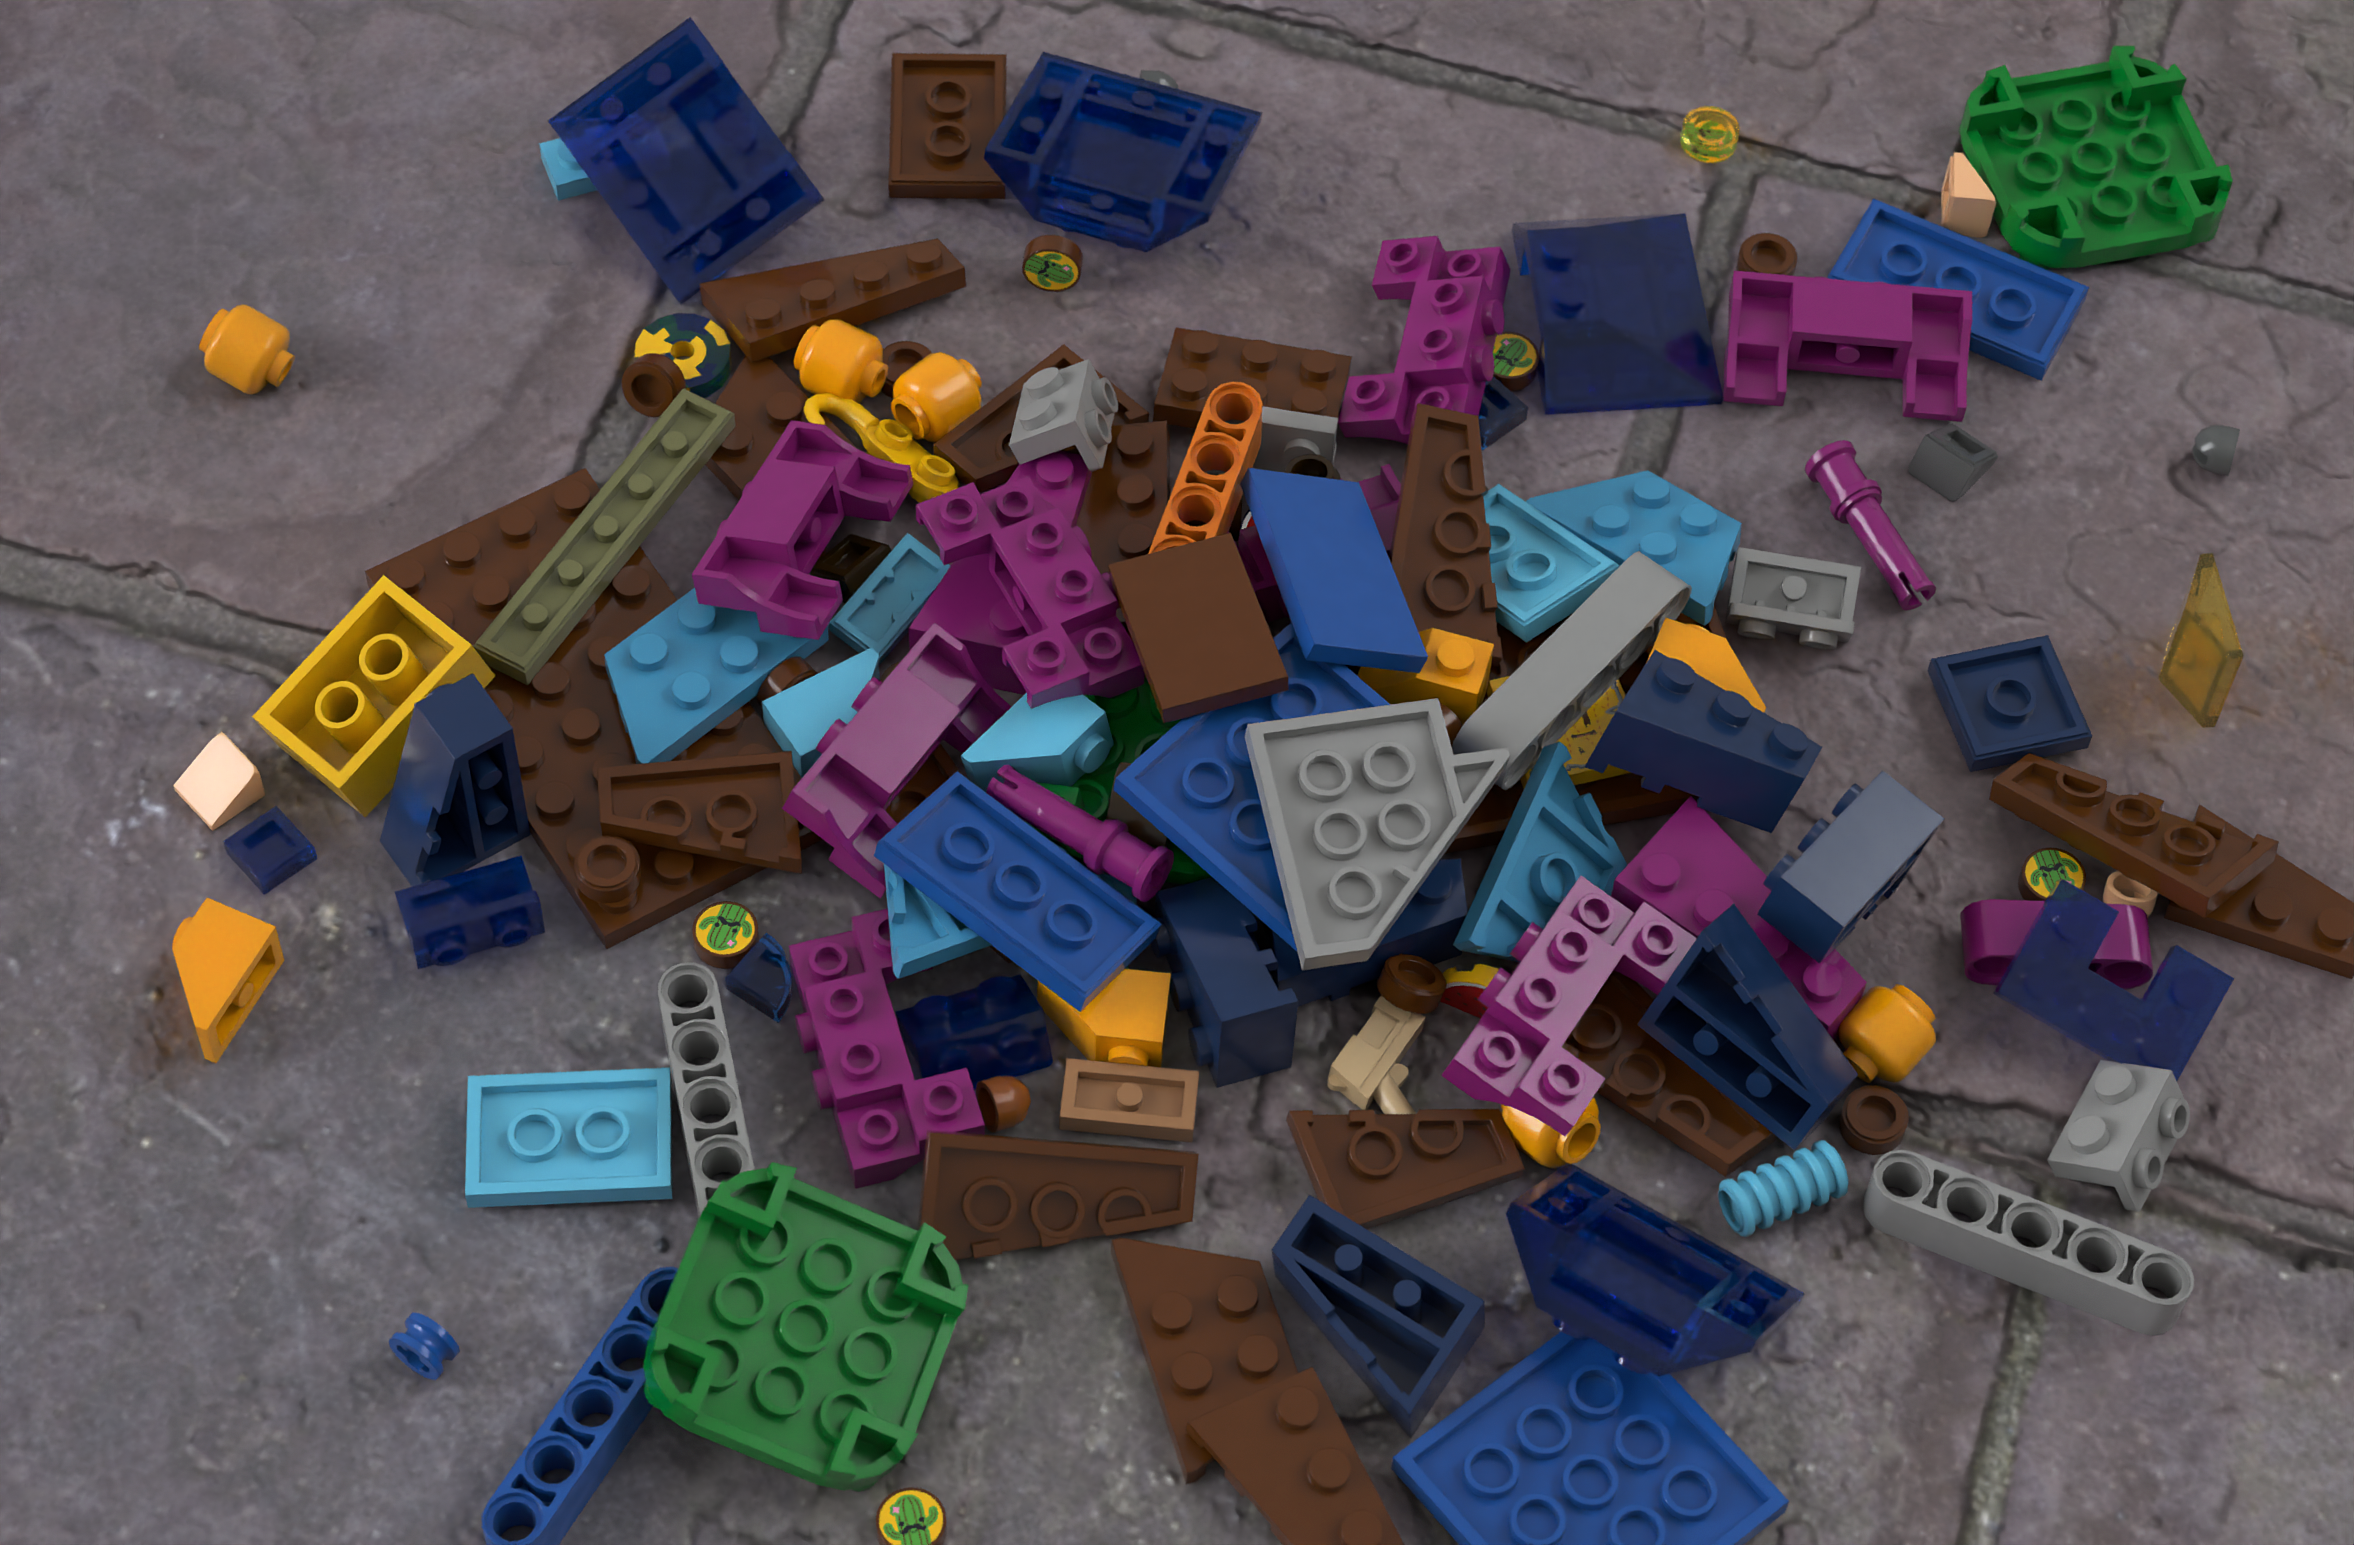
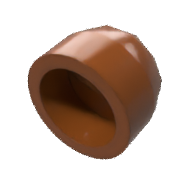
[976,1076,1031,1133]

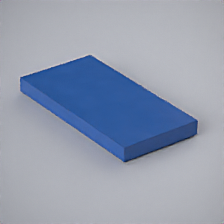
[1827,198,2089,381]
[1240,468,1428,673]
[873,771,1162,1012]

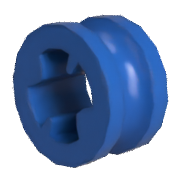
[388,1312,460,1380]

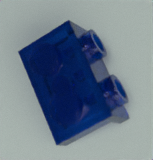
[395,855,545,969]
[896,974,1053,1090]

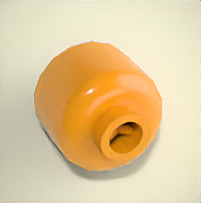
[199,304,295,394]
[794,319,888,403]
[891,352,982,443]
[1837,984,1936,1083]
[1501,1097,1601,1168]

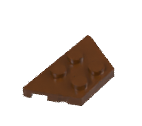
[705,356,859,500]
[1111,1238,1298,1484]

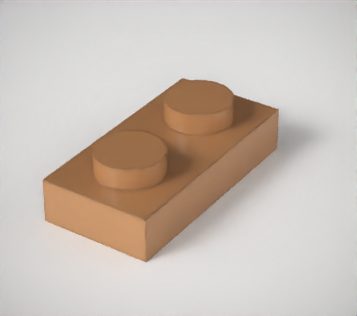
[1059,1058,1199,1142]

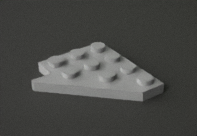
[1245,698,1510,970]

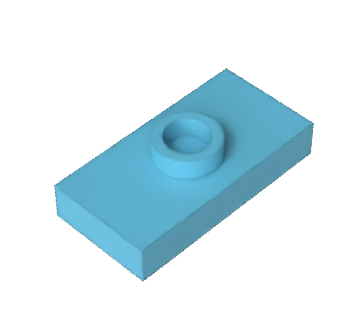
[829,533,951,665]

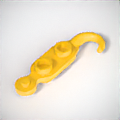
[803,393,959,503]

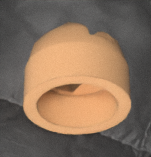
[2103,871,2158,917]

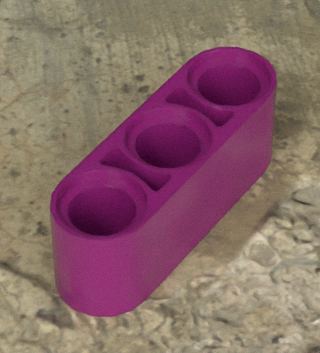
[1960,899,2153,990]

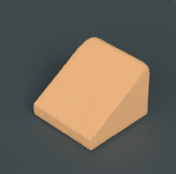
[1941,152,1996,238]
[173,732,265,831]

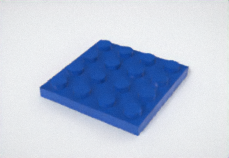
[1114,622,1391,951]
[1391,1301,1789,1545]

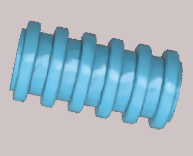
[1718,1140,1848,1237]

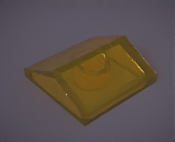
[2158,553,2244,728]

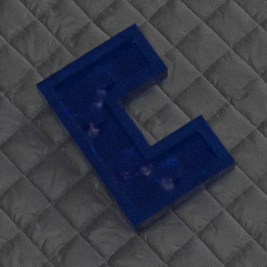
[1993,879,2234,1081]

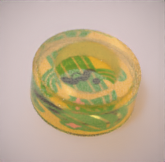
[1680,106,1740,163]

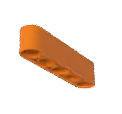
[1128,382,1263,641]

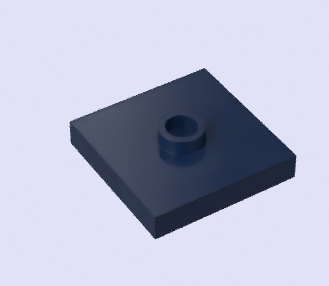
[1927,635,2092,772]

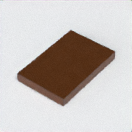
[889,53,1006,199]
[1108,533,1289,723]

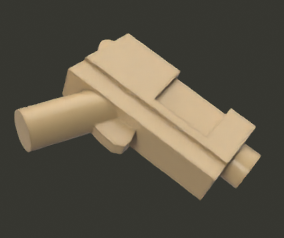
[1328,995,1426,1114]

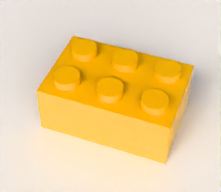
[252,575,495,818]

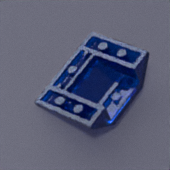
[548,17,824,304]
[984,52,1262,252]
[1512,213,1723,415]
[1506,1163,1805,1377]

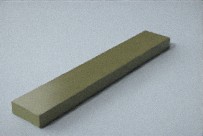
[473,388,736,686]

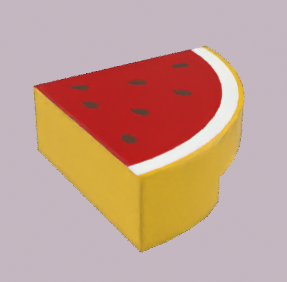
[1440,964,1499,1018]

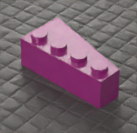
[909,450,1092,695]
[1611,796,1867,1043]

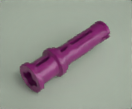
[1804,440,1936,610]
[986,764,1174,902]

